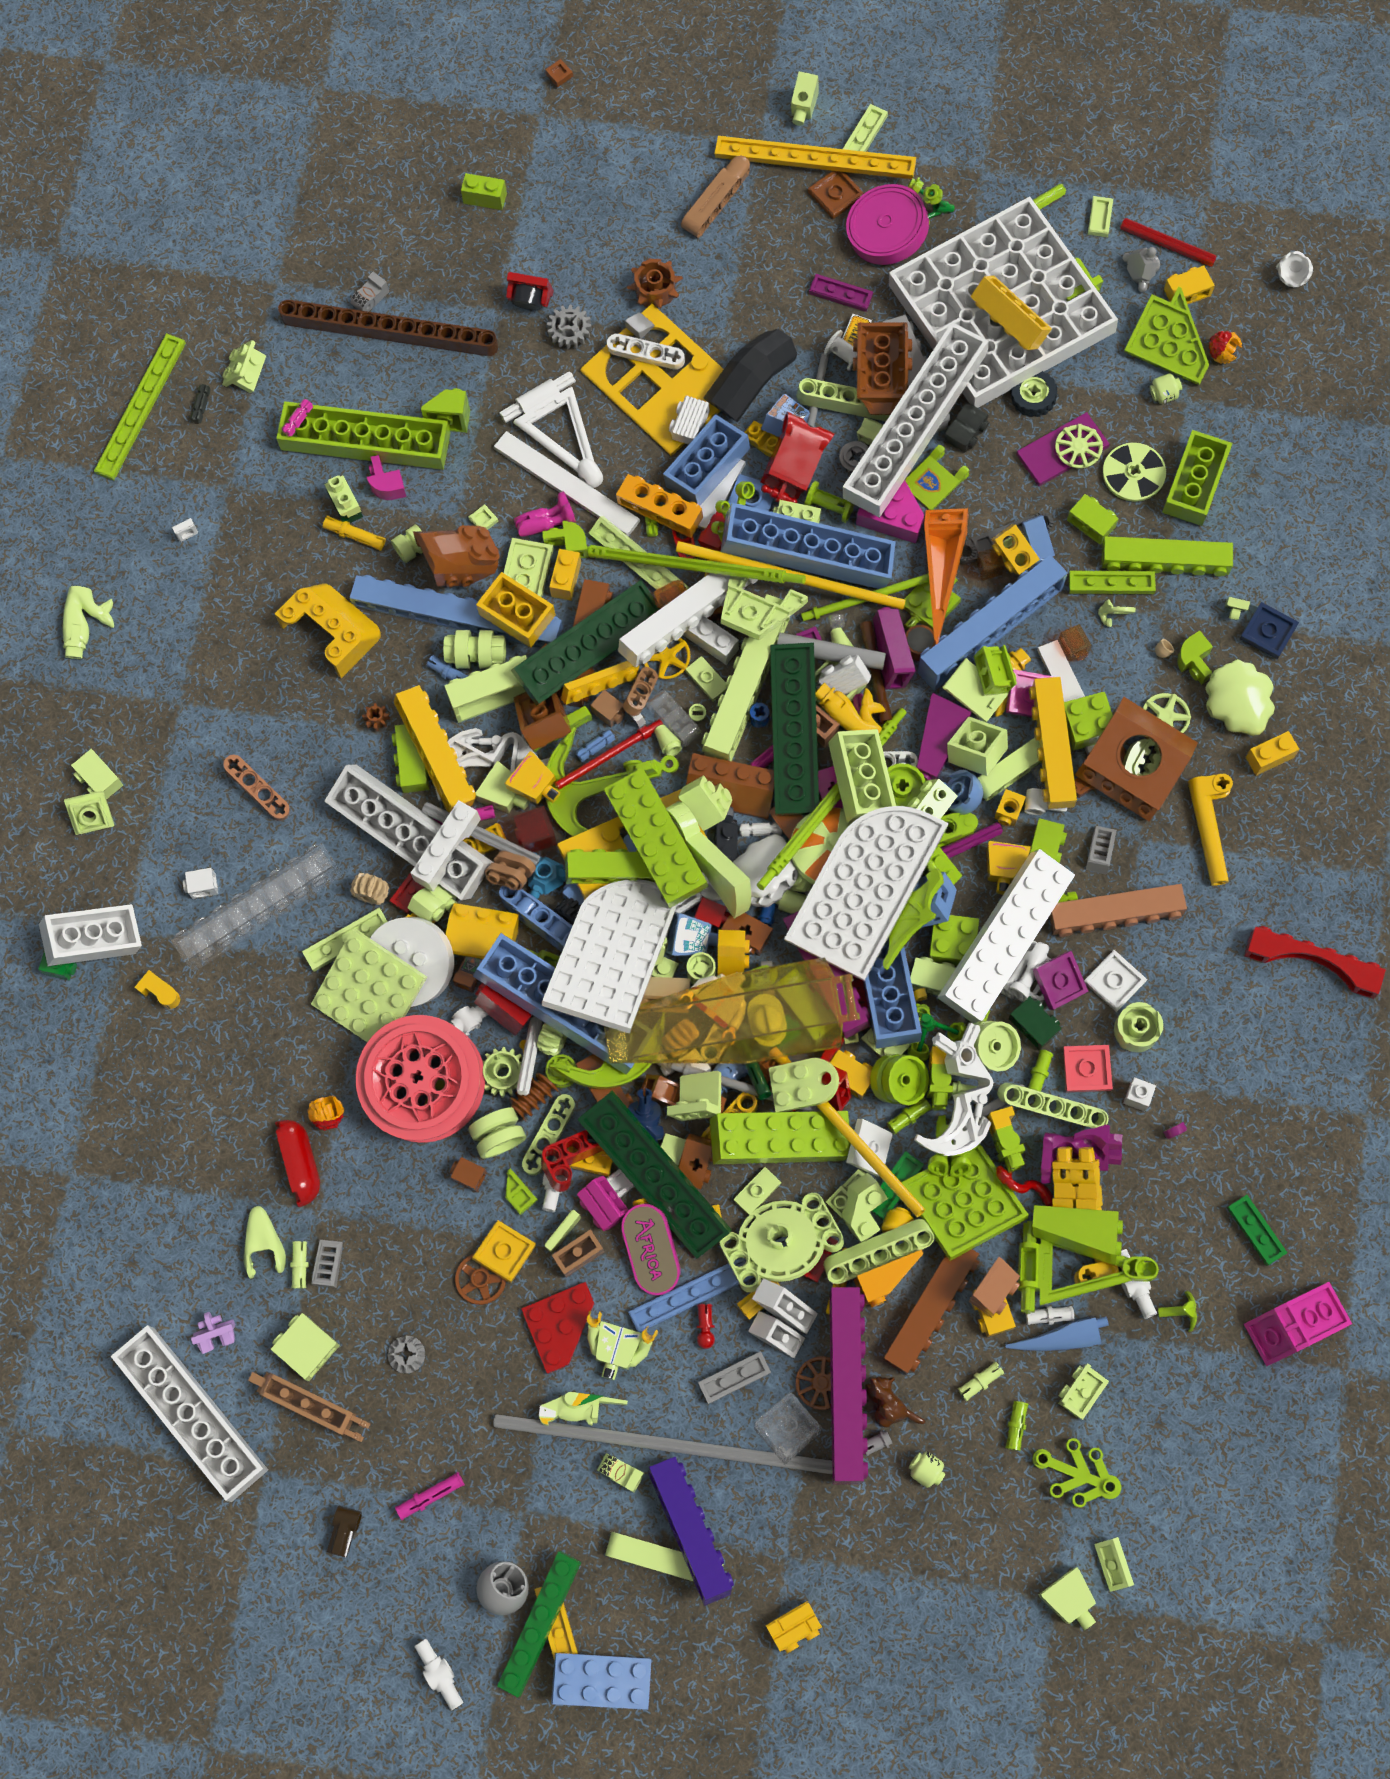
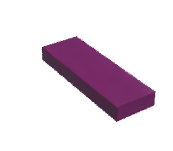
[809,274,873,312]

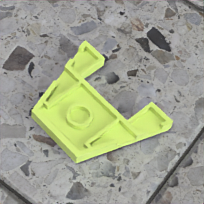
[721,576,808,640]

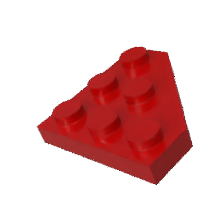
[522,1282,594,1374]

